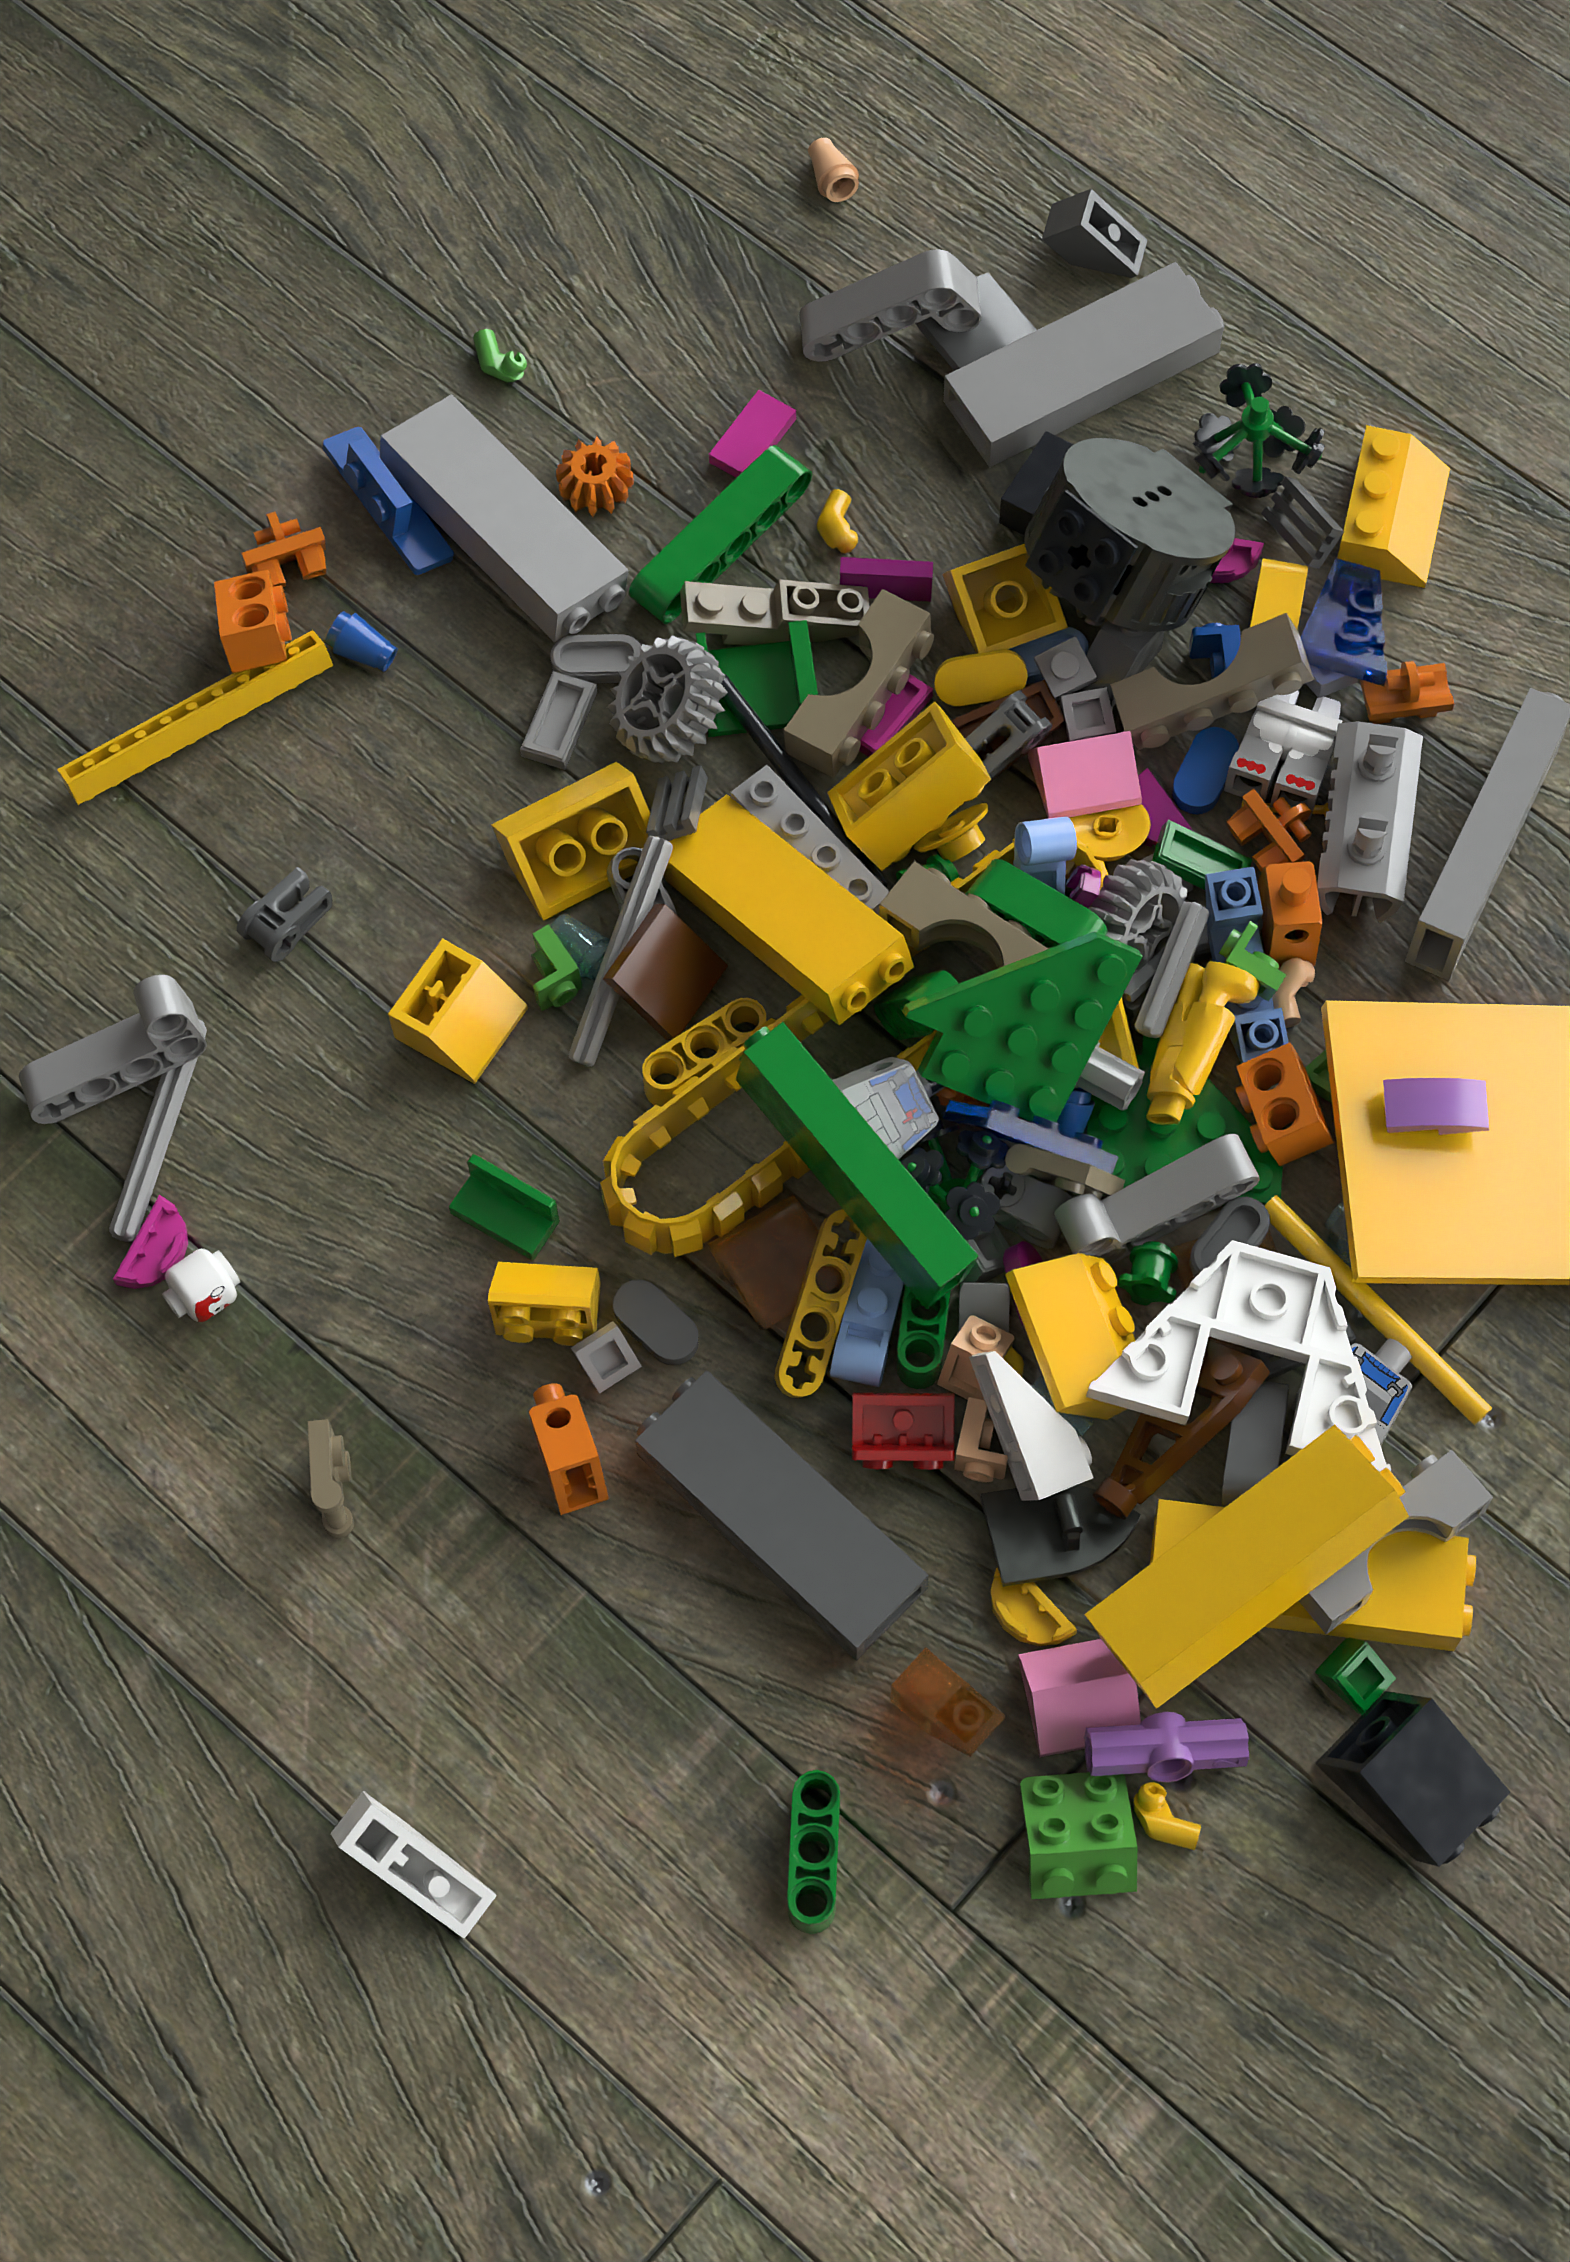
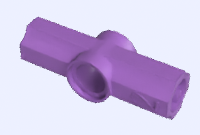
[1084,1712,1249,1782]

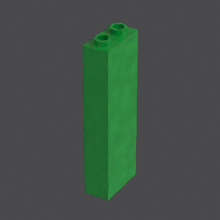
[736,1022,979,1310]

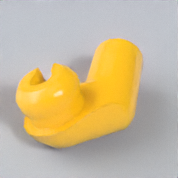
[817,489,858,554]
[1134,1782,1201,1851]

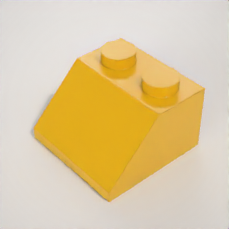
[942,544,1068,653]

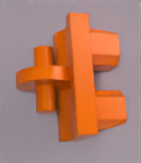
[242,511,326,587]
[1360,661,1455,724]
[1226,788,1312,873]

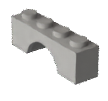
[1299,1450,1493,1634]

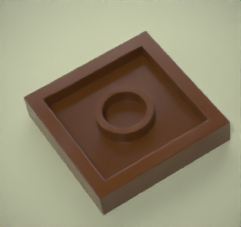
[602,904,728,1040]

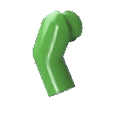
[473,329,527,383]

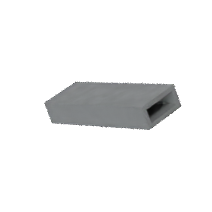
[943,262,1224,468]
[380,394,629,642]
[1405,688,1570,981]

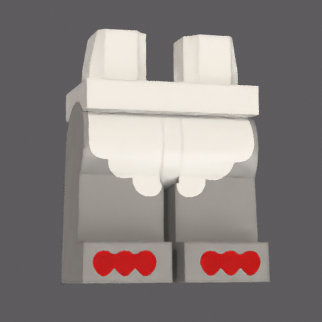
[1224,690,1342,820]

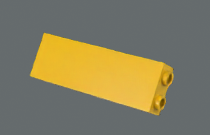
[664,794,914,1025]
[1084,1424,1409,1709]
[1149,1499,1476,1651]

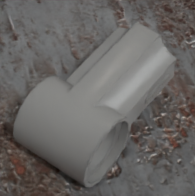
[1074,1041,1145,1110]

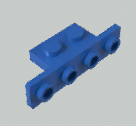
[322,427,454,575]

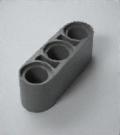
[1221,1381,1289,1507]

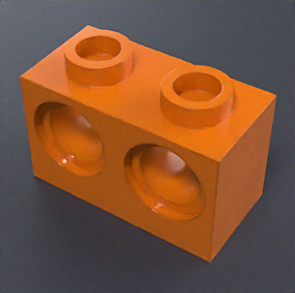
[214,569,292,673]
[1236,1042,1334,1166]

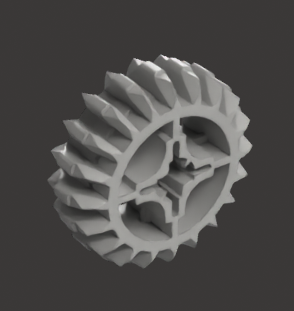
[608,635,728,764]
[1088,859,1187,975]

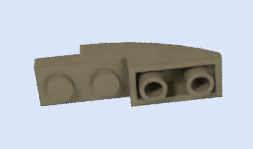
[680,579,870,646]

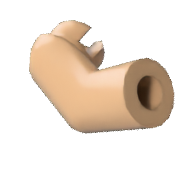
[1272,957,1315,1028]

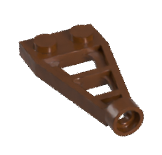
[1093,1339,1270,1520]

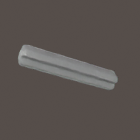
[1134,902,1209,1038]

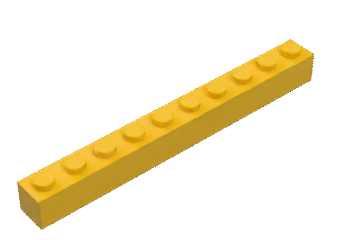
[57,630,333,805]

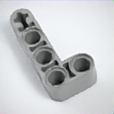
[800,249,981,362]
[18,975,207,1124]
[1054,1134,1260,1265]

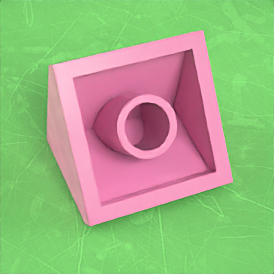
[1028,731,1142,819]
[1018,1639,1141,1757]

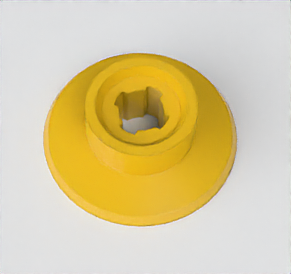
[914,803,988,862]
[1069,804,1151,861]

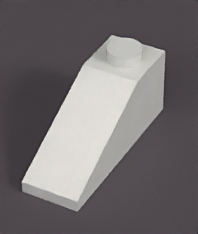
[969,1351,1093,1501]
[331,1791,497,1939]

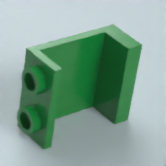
[696,620,818,737]

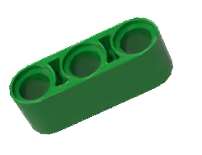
[965,859,1108,948]
[874,970,959,1040]
[897,1284,951,1389]
[787,1770,840,1934]

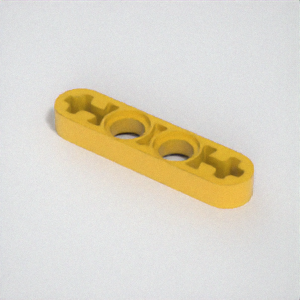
[775,1209,867,1398]

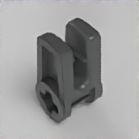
[965,690,1053,779]
[236,867,332,962]

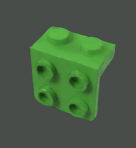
[1020,1772,1138,1899]

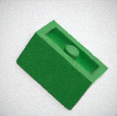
[449,1154,560,1261]

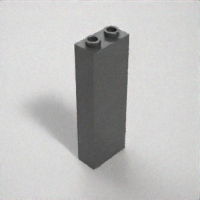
[635,1370,929,1661]

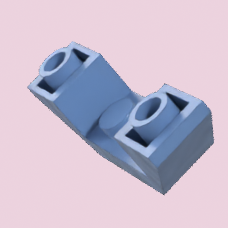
[1205,867,1289,1064]

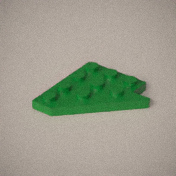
[902,931,1143,1130]
[1084,1035,1283,1206]

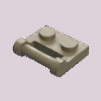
[1005,1144,1125,1200]
[308,1419,354,1538]

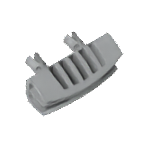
[1317,721,1423,923]

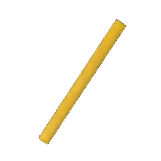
[1264,1195,1492,1426]

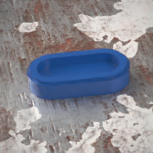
[1172,727,1239,814]

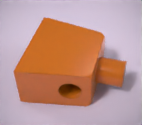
[1257,861,1322,969]
[528,1383,609,1515]

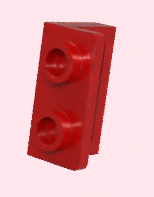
[852,1393,955,1470]

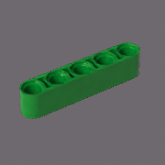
[628,445,813,624]

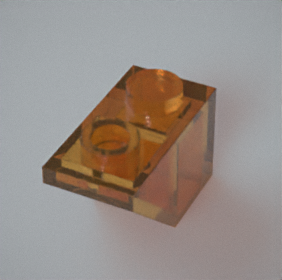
[890,1647,1005,1757]

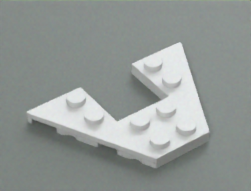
[1086,1240,1391,1472]

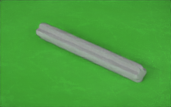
[568,836,673,1067]
[109,1019,207,1242]

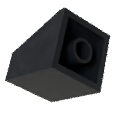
[1315,1691,1511,1867]

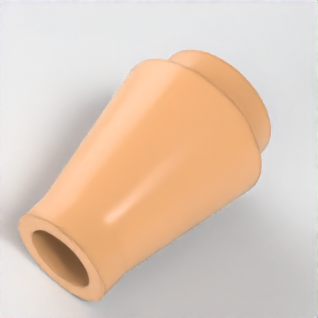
[808,138,859,202]

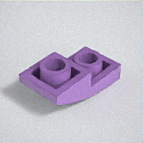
[1383,1078,1489,1135]

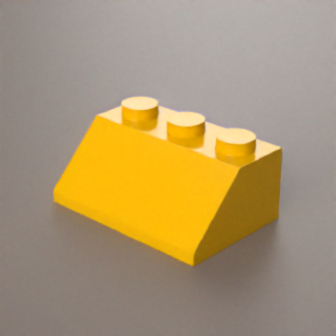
[1334,425,1450,588]
[827,702,991,871]
[491,762,650,920]
[1005,1253,1136,1420]

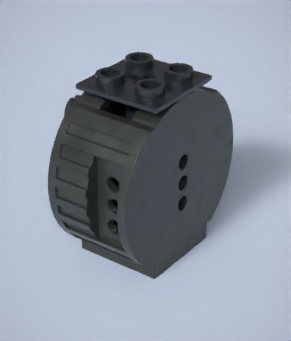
[1024,438,1235,632]

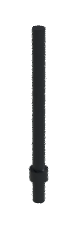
[721,674,888,888]

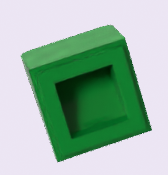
[1315,1637,1396,1715]

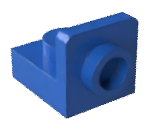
[1189,623,1241,679]

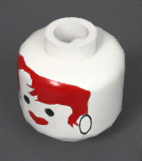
[162,1248,240,1322]

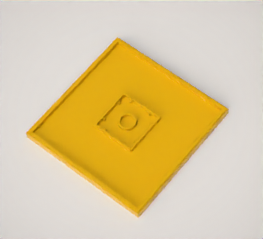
[1321,1000,1570,1285]

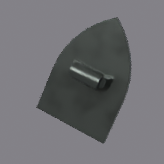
[980,1485,1141,1587]

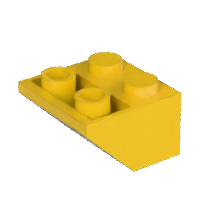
[388,938,528,1084]
[488,1262,601,1346]

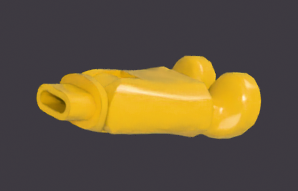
[1146,961,1260,1125]

